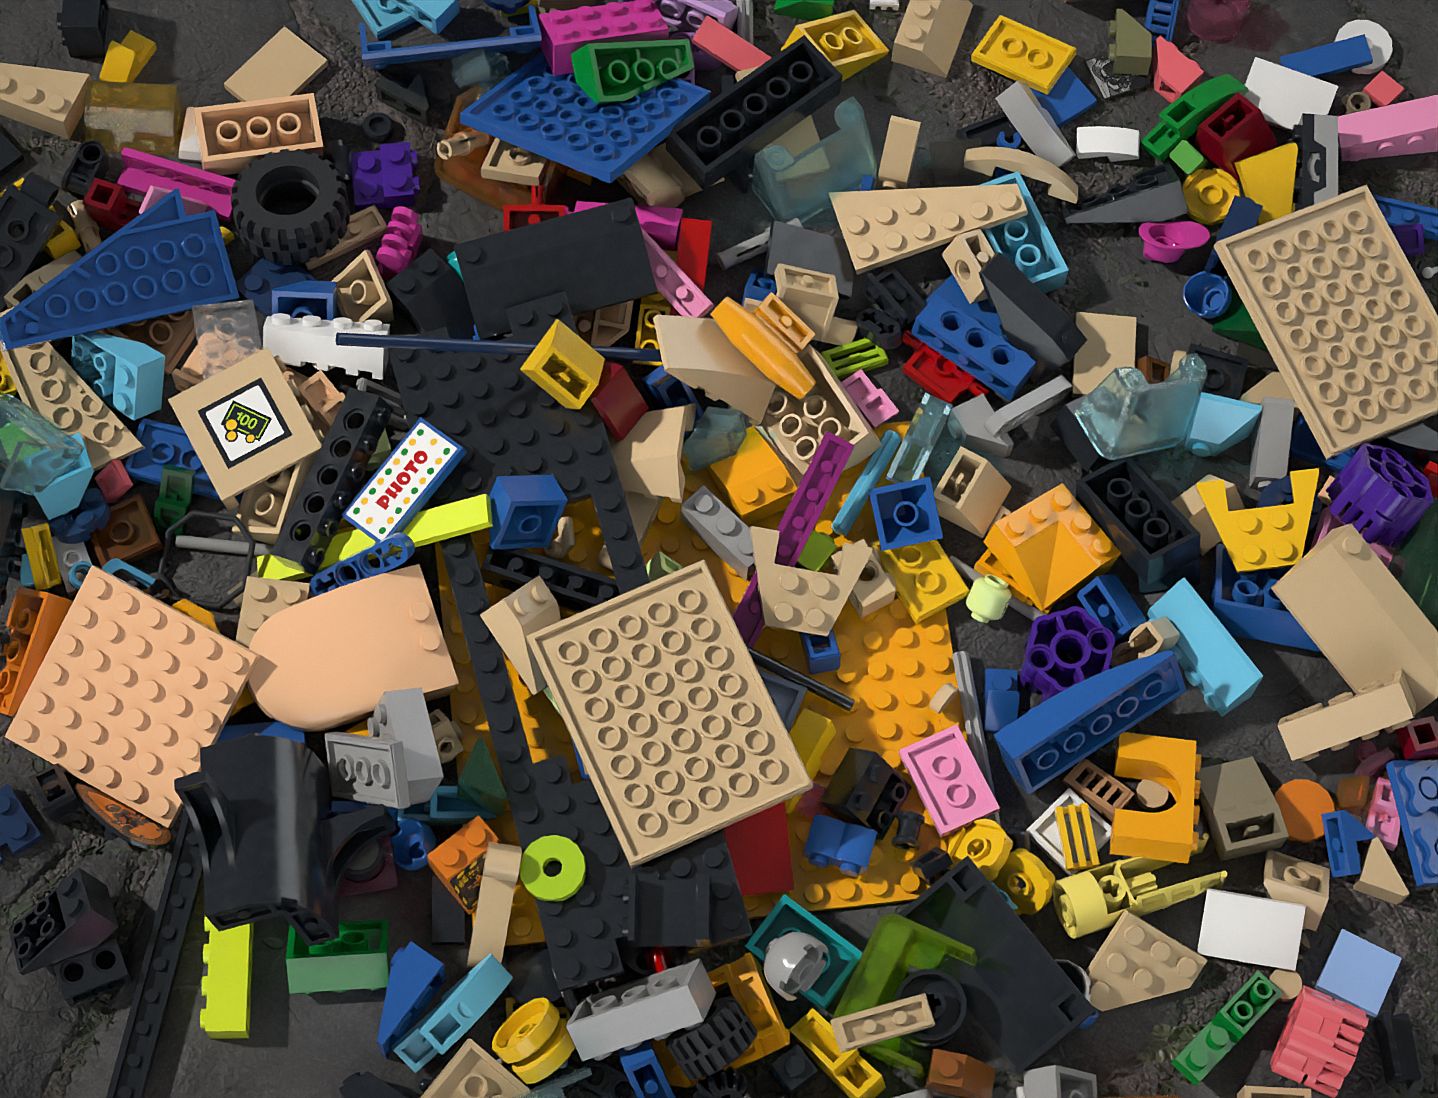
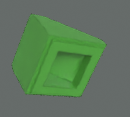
[1169,140,1210,174]

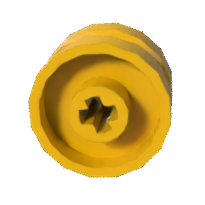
[492,997,575,1084]

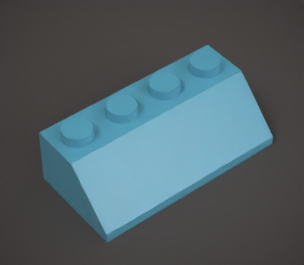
[1145,577,1263,717]

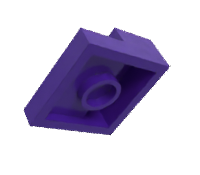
[351,142,420,211]

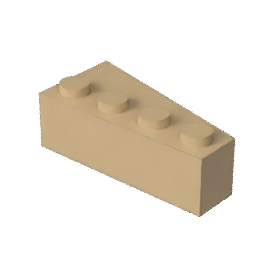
[1277,669,1416,762]

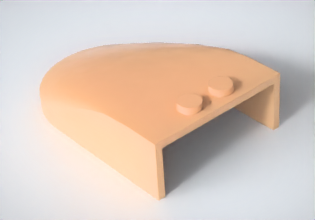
[247,564,459,732]

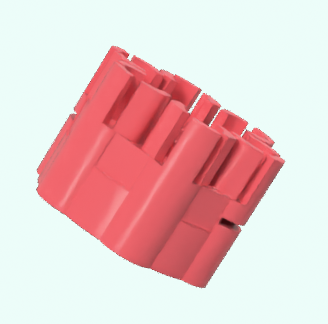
[1270,985,1369,1098]

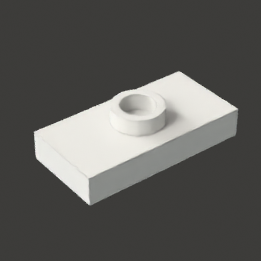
[52,536,92,597]

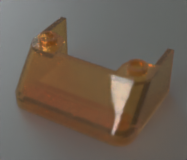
[434,85,569,212]

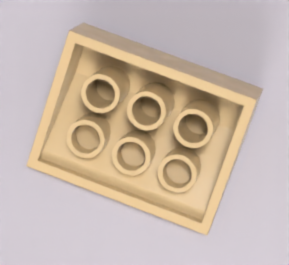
[748,344,883,487]

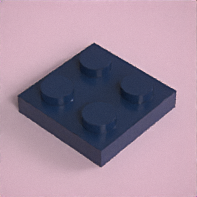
[236,256,317,318]

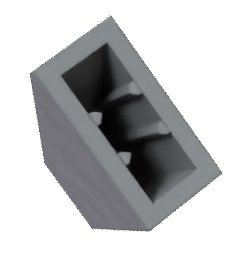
[1249,397,1295,492]

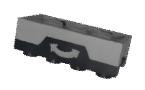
[1286,113,1338,213]

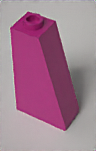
[568,201,683,252]

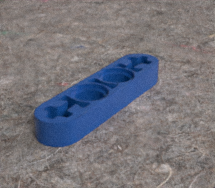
[310,532,415,596]

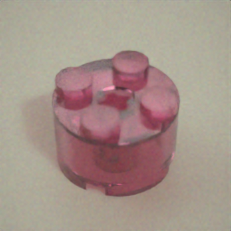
[1187,0,1250,41]

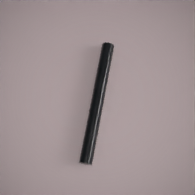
[746,645,855,711]

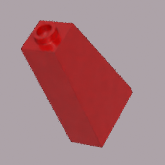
[670,218,712,316]

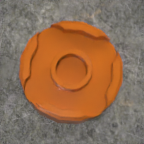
[1273,779,1335,843]

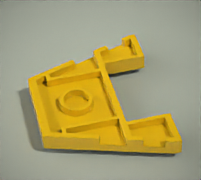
[1196,468,1319,573]

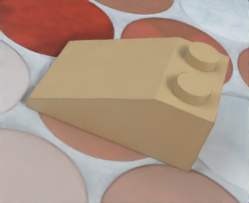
[480,575,561,695]

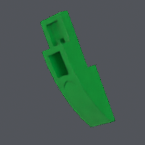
[1140,74,1249,162]
[1171,971,1283,1086]

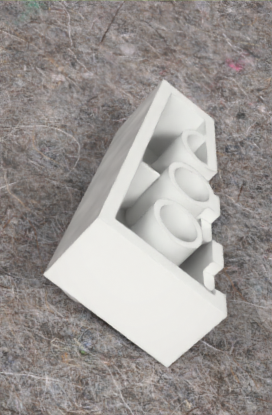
[263,313,390,380]

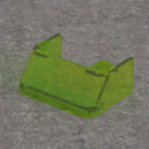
[833,914,977,1080]

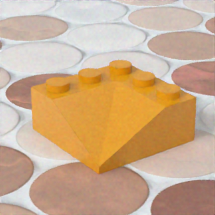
[983,483,1121,612]

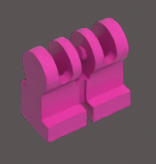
[376,206,424,281]

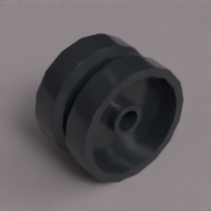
[893,969,967,1050]

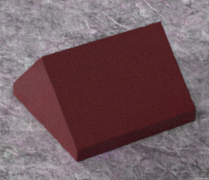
[590,361,649,442]

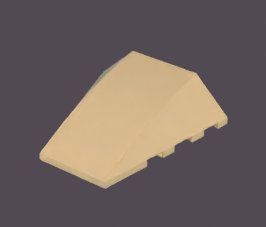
[653,315,776,426]
[604,403,697,503]

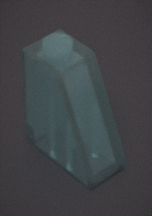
[885,393,953,483]

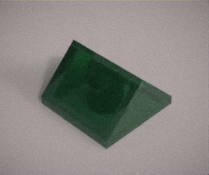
[457,738,507,817]

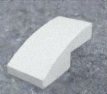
[1076,126,1140,162]

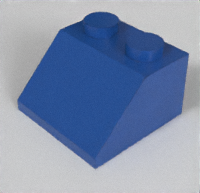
[489,475,568,549]

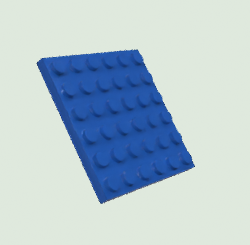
[460,51,711,183]

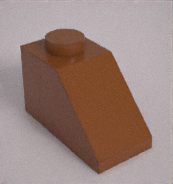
[925,1049,996,1098]

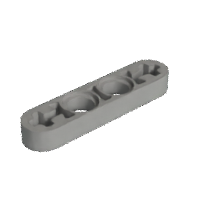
[984,375,1073,438]

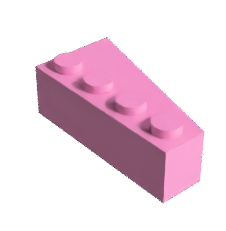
[1338,95,1438,161]

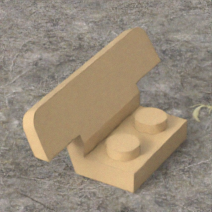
[743,263,858,346]

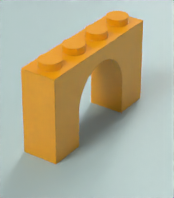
[1110,732,1201,864]

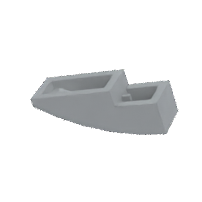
[995,80,1076,168]

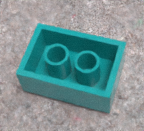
[745,894,864,1011]

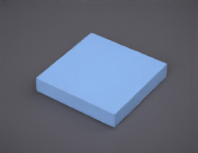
[1315,929,1402,1018]

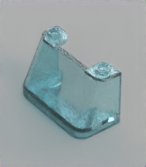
[752,96,877,223]
[1073,353,1207,460]

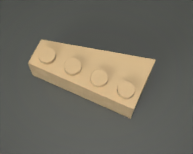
[0,63,95,140]

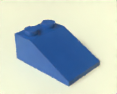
[377,941,447,1060]

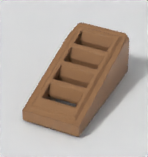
[1062,758,1135,822]

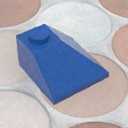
[272,280,337,321]
[869,477,943,551]

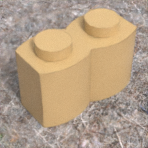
[1110,617,1180,668]

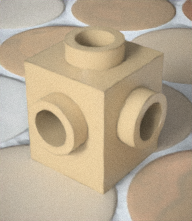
[428,709,464,764]

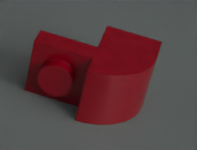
[82,178,142,233]
[1395,716,1438,760]

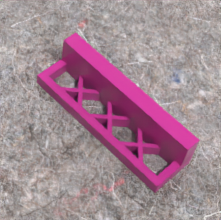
[117,147,236,222]

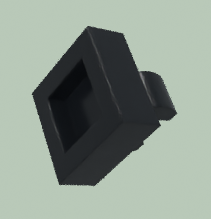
[909,847,953,886]

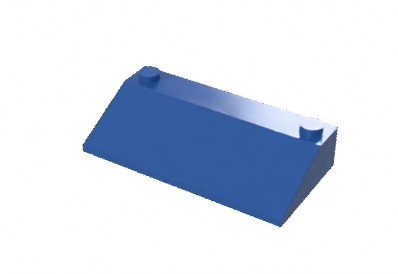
[359,5,542,69]

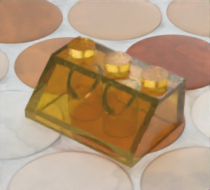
[84,80,181,155]

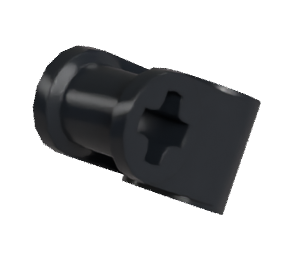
[61,140,110,198]

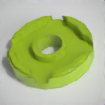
[520,835,586,902]

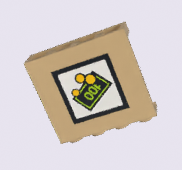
[168,347,325,511]

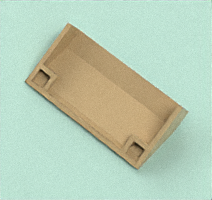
[1271,524,1438,734]

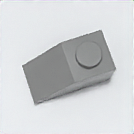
[947,394,1014,458]

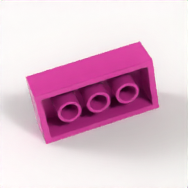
[539,0,669,76]

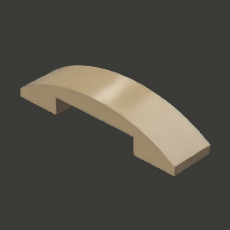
[964,147,1078,204]

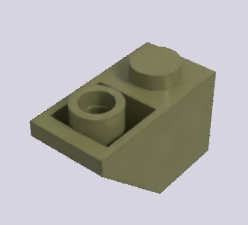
[1108,9,1152,75]

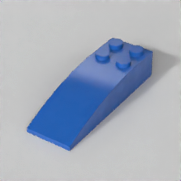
[994,650,1187,795]

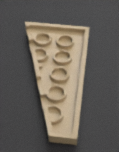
[828,184,1028,275]
[0,307,145,472]

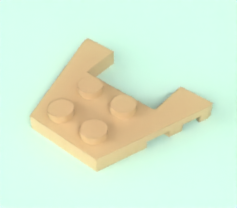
[750,526,873,636]

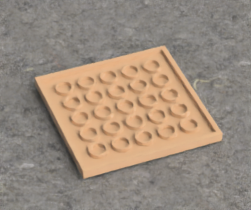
[5,565,260,828]

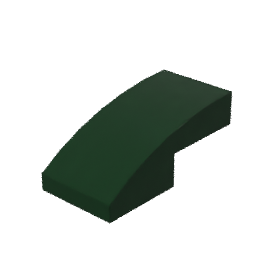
[153,464,196,535]

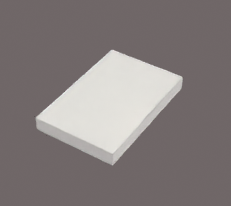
[1244,57,1338,133]
[1197,888,1306,971]

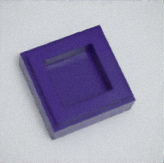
[1391,224,1425,256]

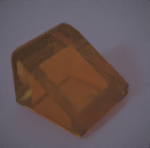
[1334,775,1370,815]

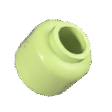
[966,574,1012,623]

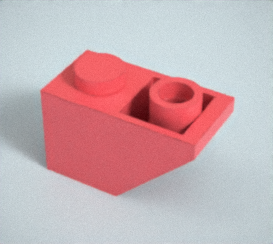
[1151,36,1204,104]

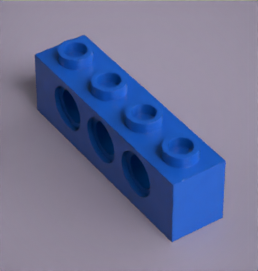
[911,294,1036,401]

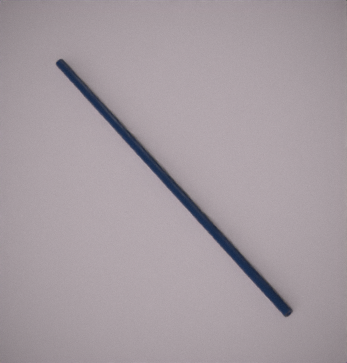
[335,332,662,362]

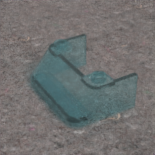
[0,392,84,495]

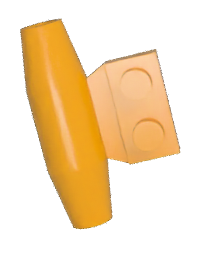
[710,292,816,400]

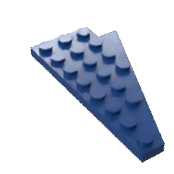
[0,188,240,352]

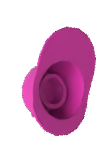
[1139,221,1210,263]

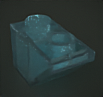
[684,407,747,471]

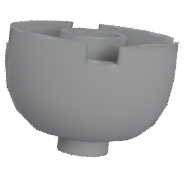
[764,932,828,1000]

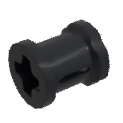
[891,811,925,851]

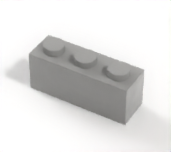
[680,485,756,582]

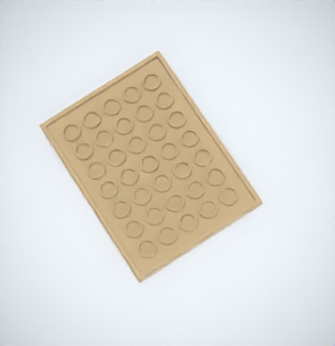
[1213,185,1438,460]
[526,559,813,869]

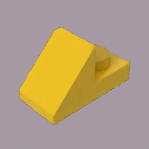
[99,30,157,93]

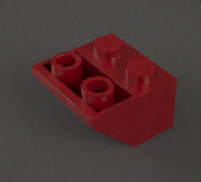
[1194,92,1278,181]

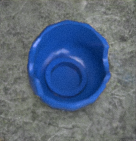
[1183,271,1232,319]
[391,817,437,871]

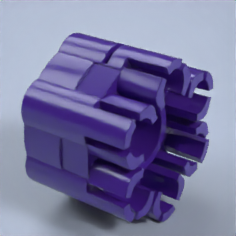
[1326,443,1434,548]
[1018,606,1115,702]

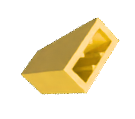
[1235,143,1298,226]

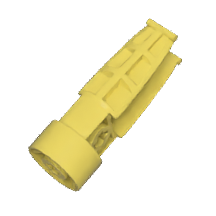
[1052,833,1227,939]

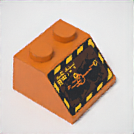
[427,815,520,915]

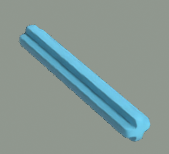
[831,430,901,536]

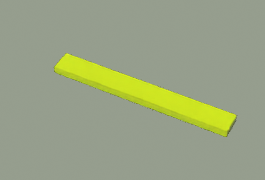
[257,494,493,581]

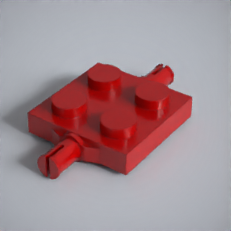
[902,330,990,407]

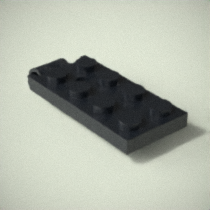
[0,171,64,313]

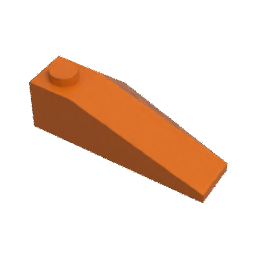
[0,587,73,717]

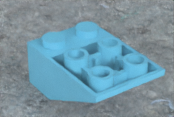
[71,332,165,420]

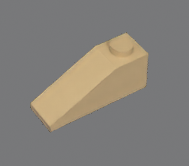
[876,115,921,190]

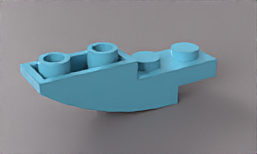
[392,953,513,1073]

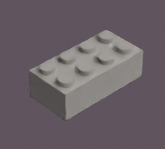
[566,959,716,1061]

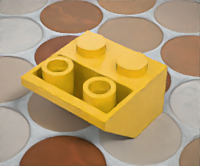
[520,319,605,409]

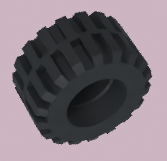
[665,996,757,1080]

